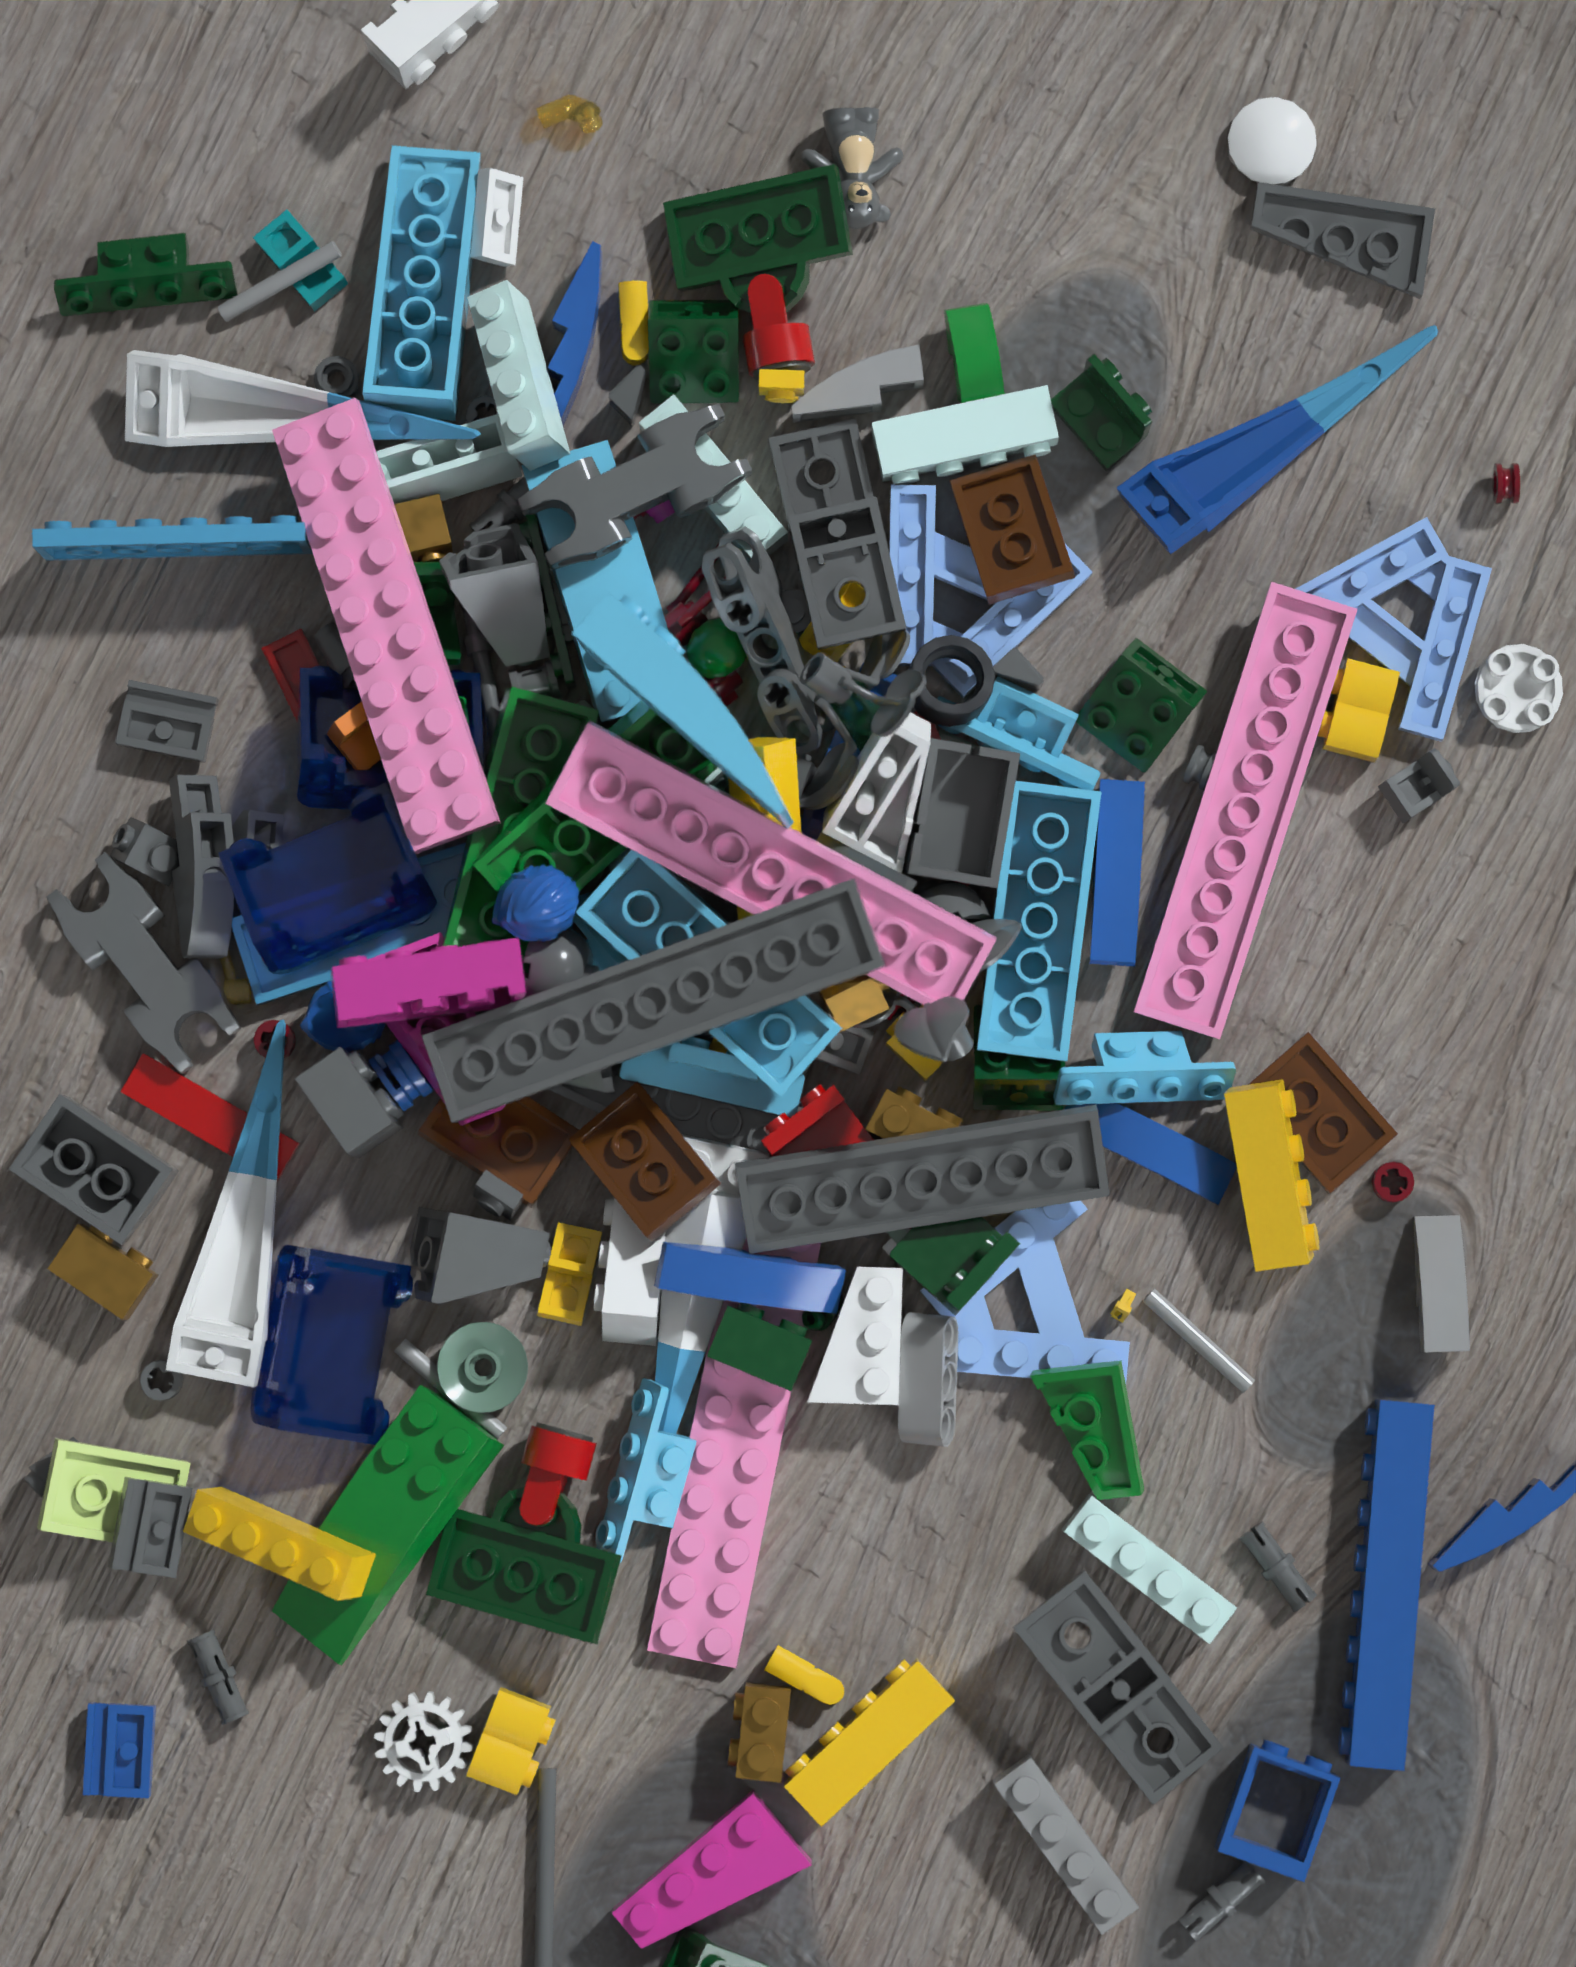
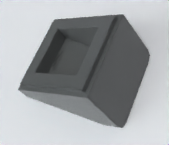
[608,365,646,426]
[993,648,1044,691]

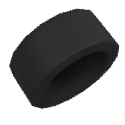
[909,635,995,727]

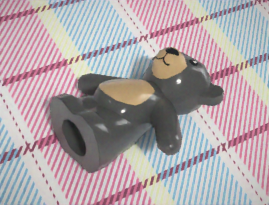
[801,107,904,229]

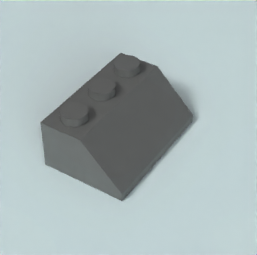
[9,1094,179,1245]

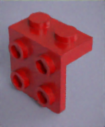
[761,1084,874,1157]

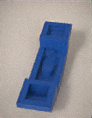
[1064,1103,1237,1205]

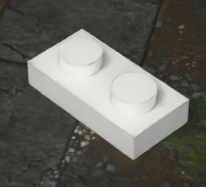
[470,168,523,267]

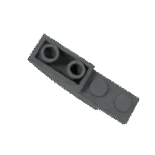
[169,774,235,958]

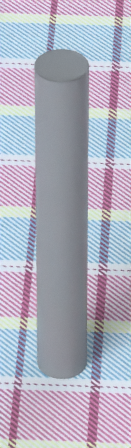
[218,241,342,322]
[1142,1288,1255,1393]
[394,1339,507,1440]

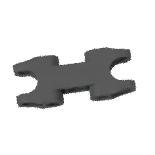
[518,404,752,570]
[702,526,837,756]
[46,852,242,1074]

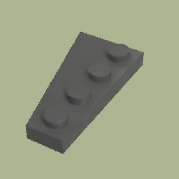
[1250,182,1435,299]

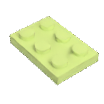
[37,1438,191,1542]

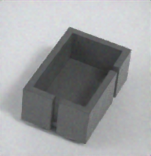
[902,738,1020,888]
[295,1047,404,1159]

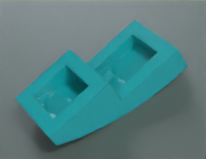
[253,209,349,312]

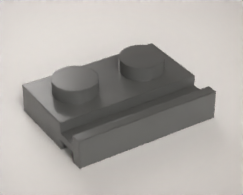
[115,680,219,763]
[108,1476,193,1578]

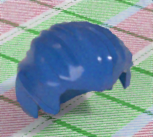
[492,864,579,942]
[300,980,385,1052]

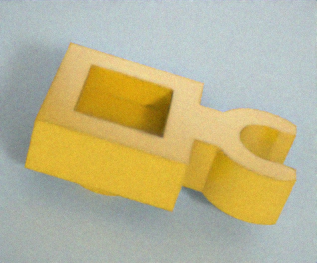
[759,369,805,403]

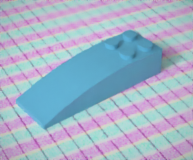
[363,146,481,421]
[521,440,669,724]
[572,592,794,829]
[977,781,1101,1062]
[576,850,842,1097]

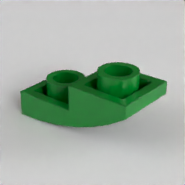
[944,303,1005,403]

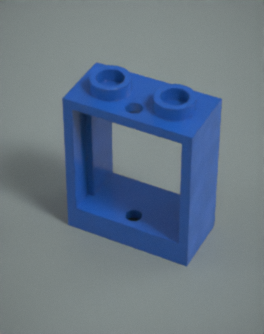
[1214,1739,1340,1882]

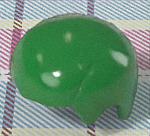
[687,617,748,679]

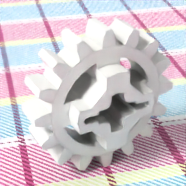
[374,1691,474,1792]

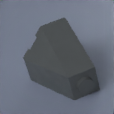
[439,523,550,666]
[410,1207,551,1304]

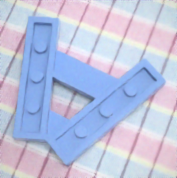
[889,485,1093,698]
[1296,517,1492,742]
[920,1201,1130,1383]

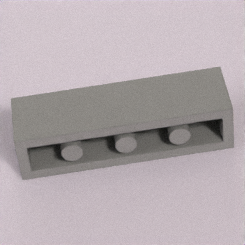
[992,1753,1139,1935]

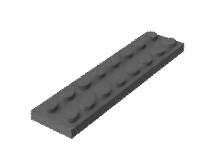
[735,1105,1110,1254]

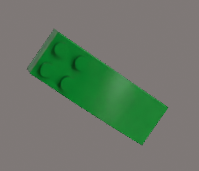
[443,686,599,974]
[472,700,718,892]
[272,1384,504,1666]

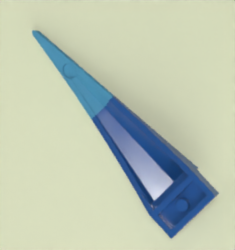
[1116,326,1438,555]

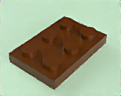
[950,454,1075,604]
[1248,1032,1398,1194]
[568,1081,722,1242]
[418,1097,579,1208]

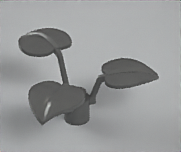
[799,630,927,810]
[853,919,1022,1062]

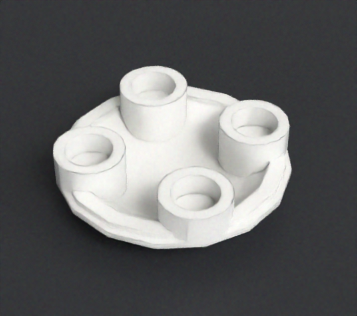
[1228,97,1317,186]
[1474,644,1563,733]

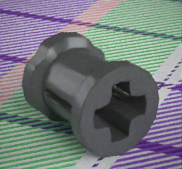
[508,660,561,699]

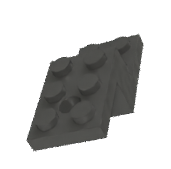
[768,418,906,650]
[1013,1570,1224,1805]

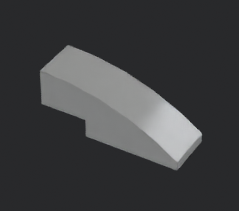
[791,345,924,423]
[1413,1215,1470,1352]

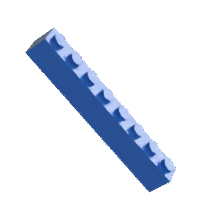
[1338,1399,1435,1771]

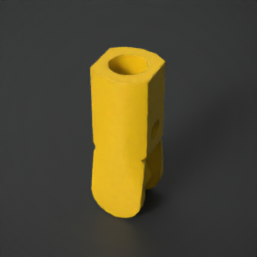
[618,281,649,366]
[764,1645,844,1705]

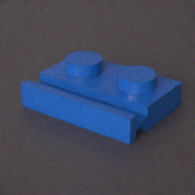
[83,1702,156,1798]

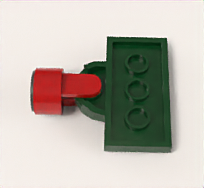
[663,164,853,380]
[426,1422,622,1644]

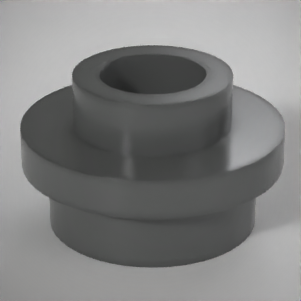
[314,356,359,397]

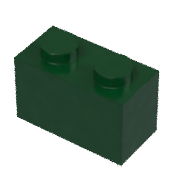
[707,1302,812,1391]

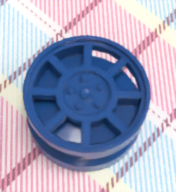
[368,1040,434,1112]

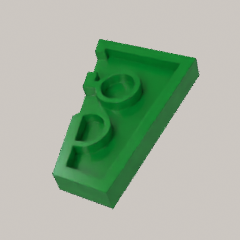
[1030,1360,1144,1500]

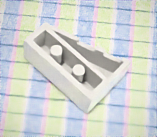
[361,0,499,89]
[822,712,931,873]
[594,1198,666,1346]
[807,1267,903,1405]

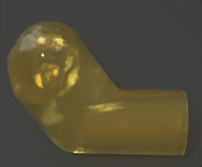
[535,95,603,134]

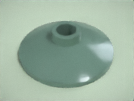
[437,1322,528,1413]

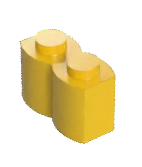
[1317,658,1400,763]
[466,1687,556,1795]

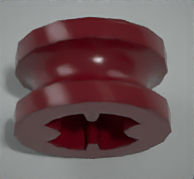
[1492,463,1520,504]
[254,1019,296,1059]
[1371,1162,1415,1203]

